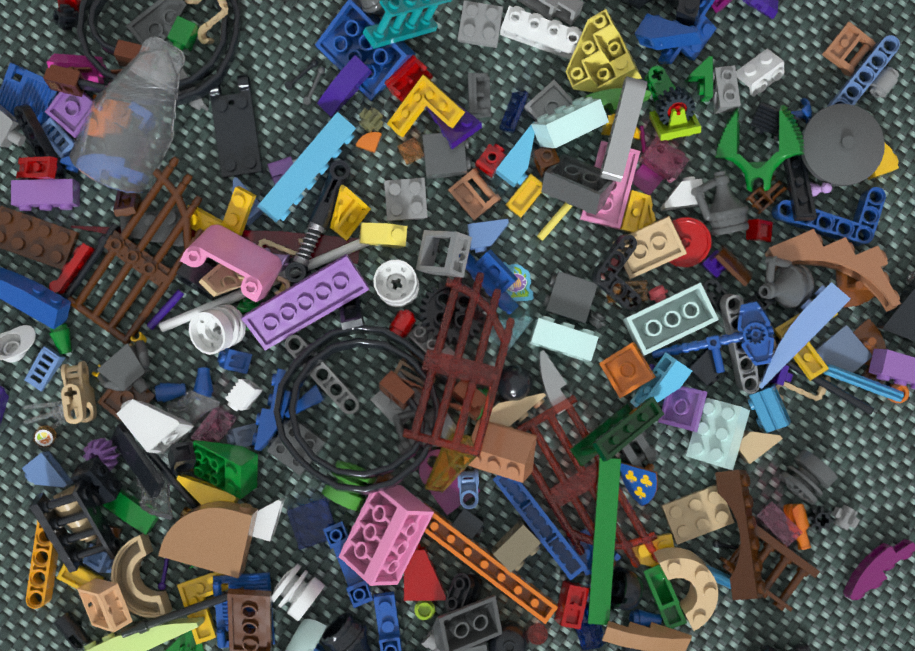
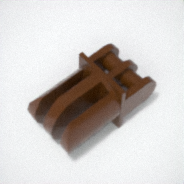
[745,174,787,214]

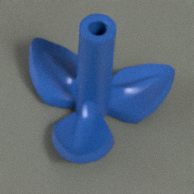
[791,98,812,124]

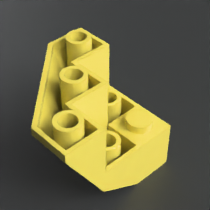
[565,9,642,93]

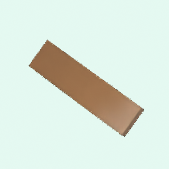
[602,621,692,651]

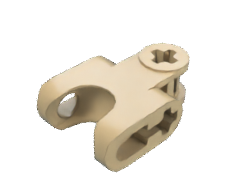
[61,361,97,424]

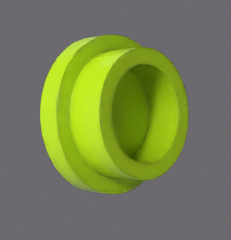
[414,601,435,620]

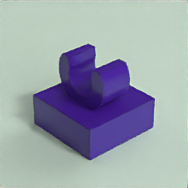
[700,250,725,279]
[768,365,793,386]

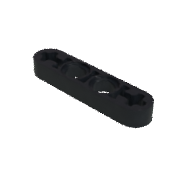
[14,104,64,178]

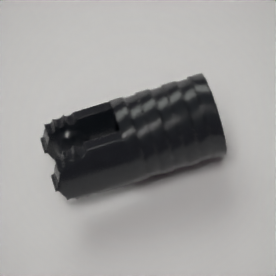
[53,611,91,650]

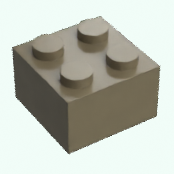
[492,519,541,573]

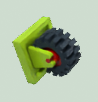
[649,86,701,141]

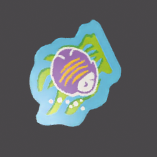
[503,262,534,301]

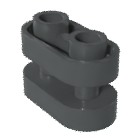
[621,431,658,468]

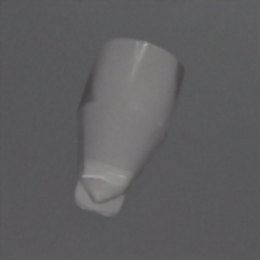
[69,37,185,193]

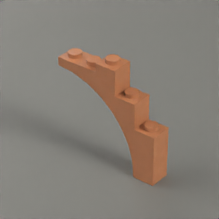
[765,229,901,312]

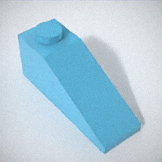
[495,121,535,188]
[630,352,692,407]

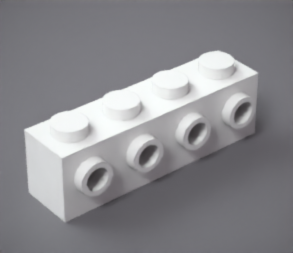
[500,6,582,60]

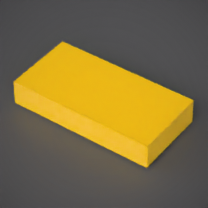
[505,174,543,218]
[56,564,104,589]

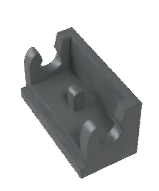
[468,73,491,118]

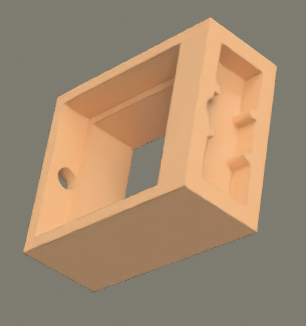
[77,578,133,632]

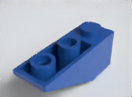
[634,14,703,50]

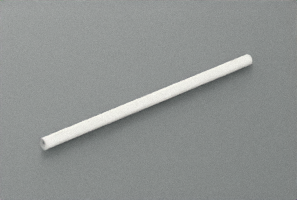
[159,239,369,332]

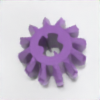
[82,438,119,471]

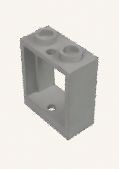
[416,230,472,278]

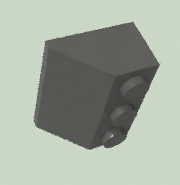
[541,154,616,215]
[432,595,502,651]

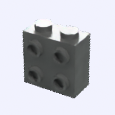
[423,133,471,179]
[543,271,597,324]
[267,418,327,476]

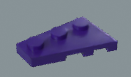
[426,103,482,149]

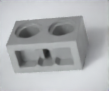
[712,65,741,114]

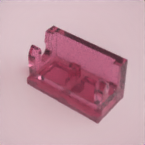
[191,404,238,443]
[756,502,803,547]

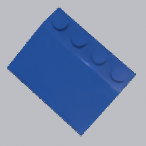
[315,0,416,101]

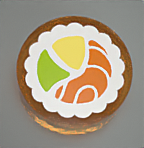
[33,426,56,447]

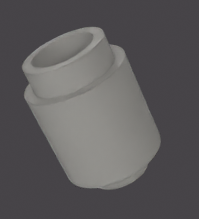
[869,67,899,98]

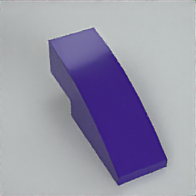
[317,55,372,118]

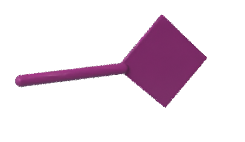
[632,125,665,195]

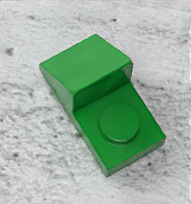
[685,56,713,102]

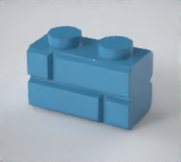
[748,384,791,433]

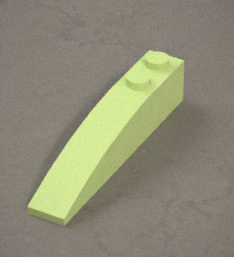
[83,617,205,651]

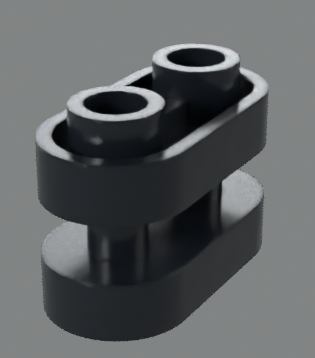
[445,573,483,612]

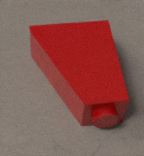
[404,544,446,601]

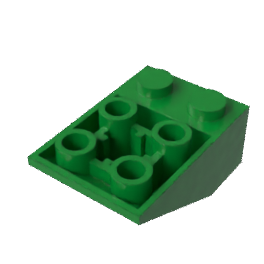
[193,440,258,499]

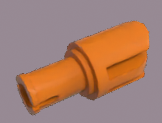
[783,504,811,550]

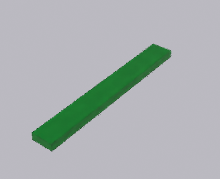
[588,456,621,625]

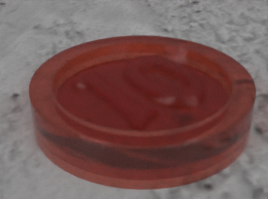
[527,623,548,645]

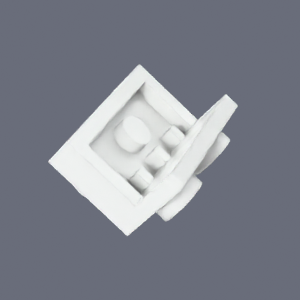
[736,48,785,97]

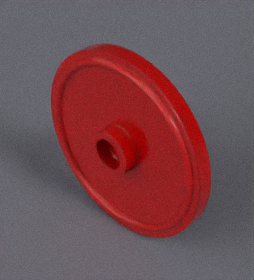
[669,217,711,267]

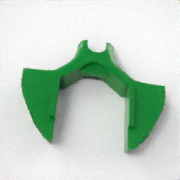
[715,105,804,192]

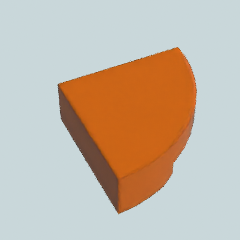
[356,132,382,153]

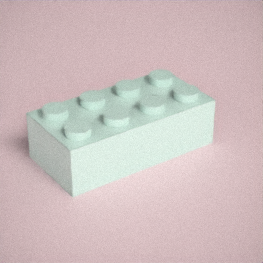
[622,283,719,356]

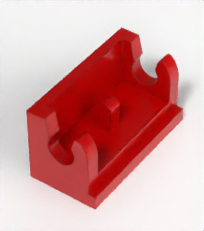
[384,55,433,102]
[554,580,589,629]

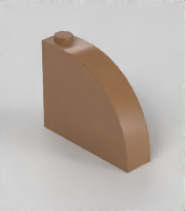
[158,501,258,578]

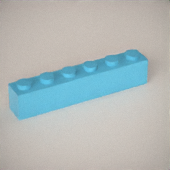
[257,112,356,222]

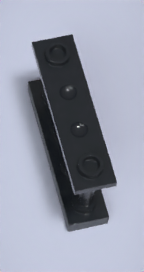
[29,480,120,573]

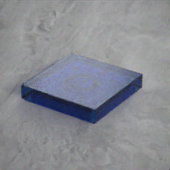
[287,497,335,550]

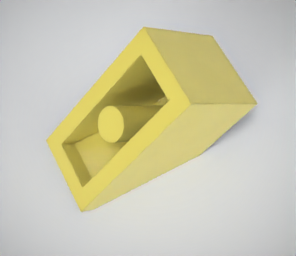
[359,223,407,249]

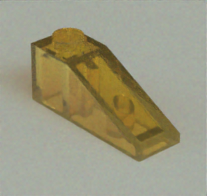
[425,433,477,492]

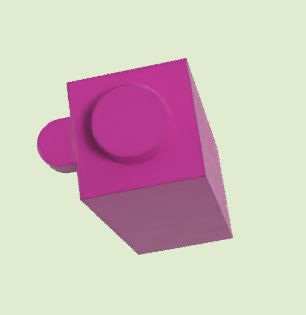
[47,53,107,84]

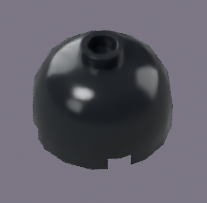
[610,567,644,611]
[488,620,529,651]

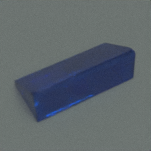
[499,91,529,134]
[576,604,606,651]

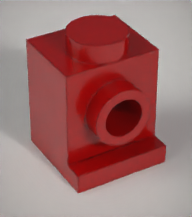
[475,144,506,178]

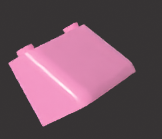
[180,225,282,302]

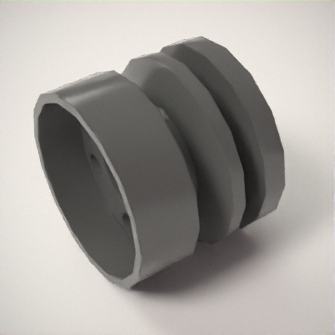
[779,449,838,505]

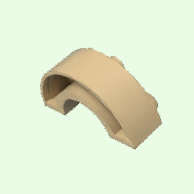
[111,533,173,618]
[653,547,718,631]

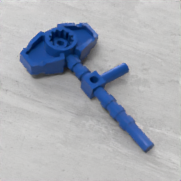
[652,301,775,373]

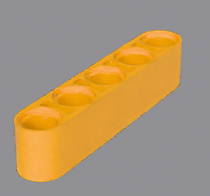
[26,514,59,609]

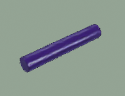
[147,289,184,330]

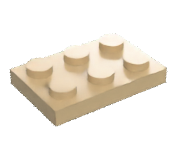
[613,215,687,279]
[661,484,734,545]

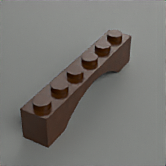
[715,470,766,600]

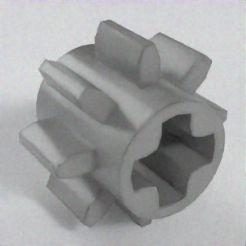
[831,505,860,531]

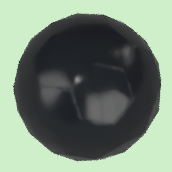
[496,365,532,401]

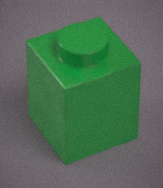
[167,16,199,52]

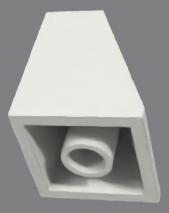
[116,399,194,454]

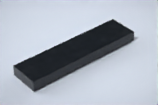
[783,155,817,221]
[111,423,165,498]

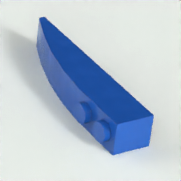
[0,267,71,330]
[493,475,587,580]

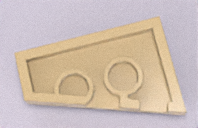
[199,263,245,297]

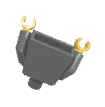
[92,332,150,395]

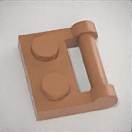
[822,22,876,77]
[448,167,502,221]

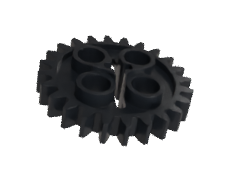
[419,281,486,346]

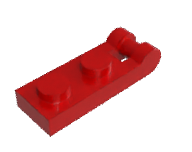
[16,156,58,180]
[49,243,95,294]

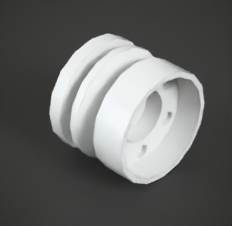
[373,260,419,308]
[189,304,246,355]
[272,563,325,621]

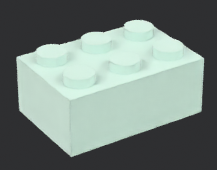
[531,97,609,148]
[528,316,599,362]
[686,398,750,470]

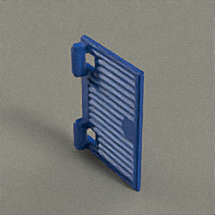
[0,63,60,140]
[213,572,275,648]

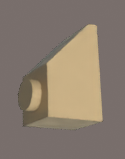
[738,431,783,464]

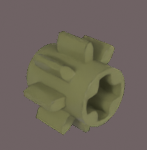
[359,107,383,133]

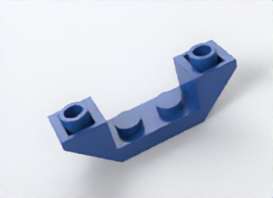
[323,521,374,608]

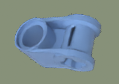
[457,468,479,509]

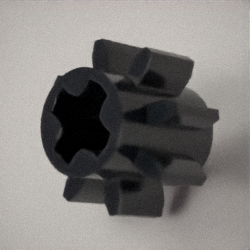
[53,4,79,30]
[807,505,834,533]

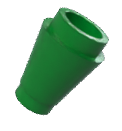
[49,324,72,355]

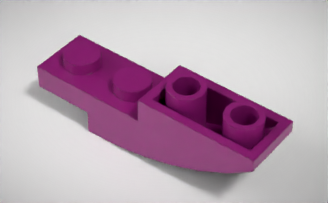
[843,539,915,601]

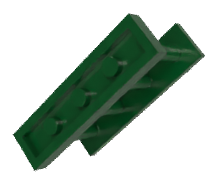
[570,397,664,466]

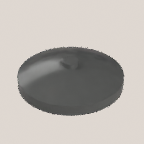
[801,104,885,187]

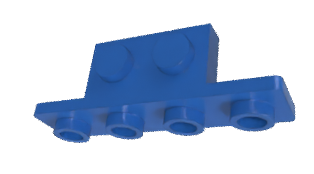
[657,0,717,64]
[459,249,519,315]

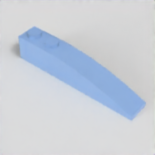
[759,282,851,389]

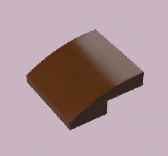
[713,245,753,287]

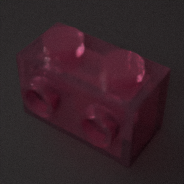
[638,136,690,183]

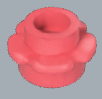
[648,285,668,302]

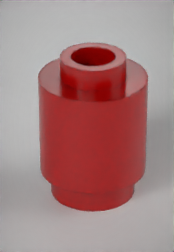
[389,309,416,338]

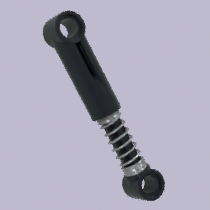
[285,160,350,285]

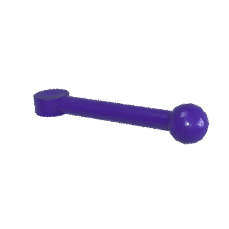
[158,558,169,590]

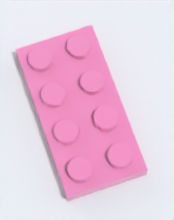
[580,141,640,230]

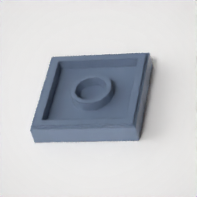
[815,325,872,382]

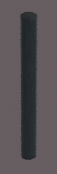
[143,449,200,509]

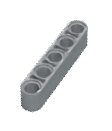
[600,76,647,182]
[720,294,760,394]
[285,335,360,414]

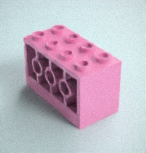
[339,485,434,586]

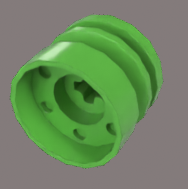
[321,460,376,512]

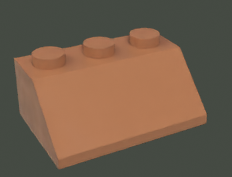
[466,418,537,483]

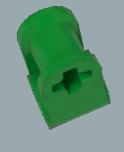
[644,66,676,102]

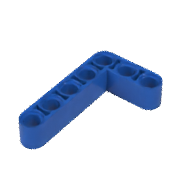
[771,187,886,246]

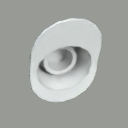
[0,325,36,362]

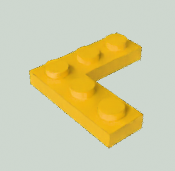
[387,75,465,137]
[187,186,256,236]
[774,313,838,381]
[177,571,229,645]

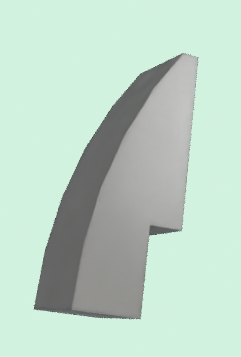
[517,0,584,26]
[538,350,572,415]

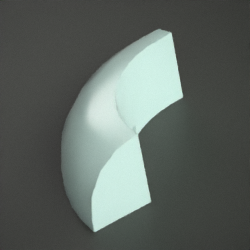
[285,619,327,651]

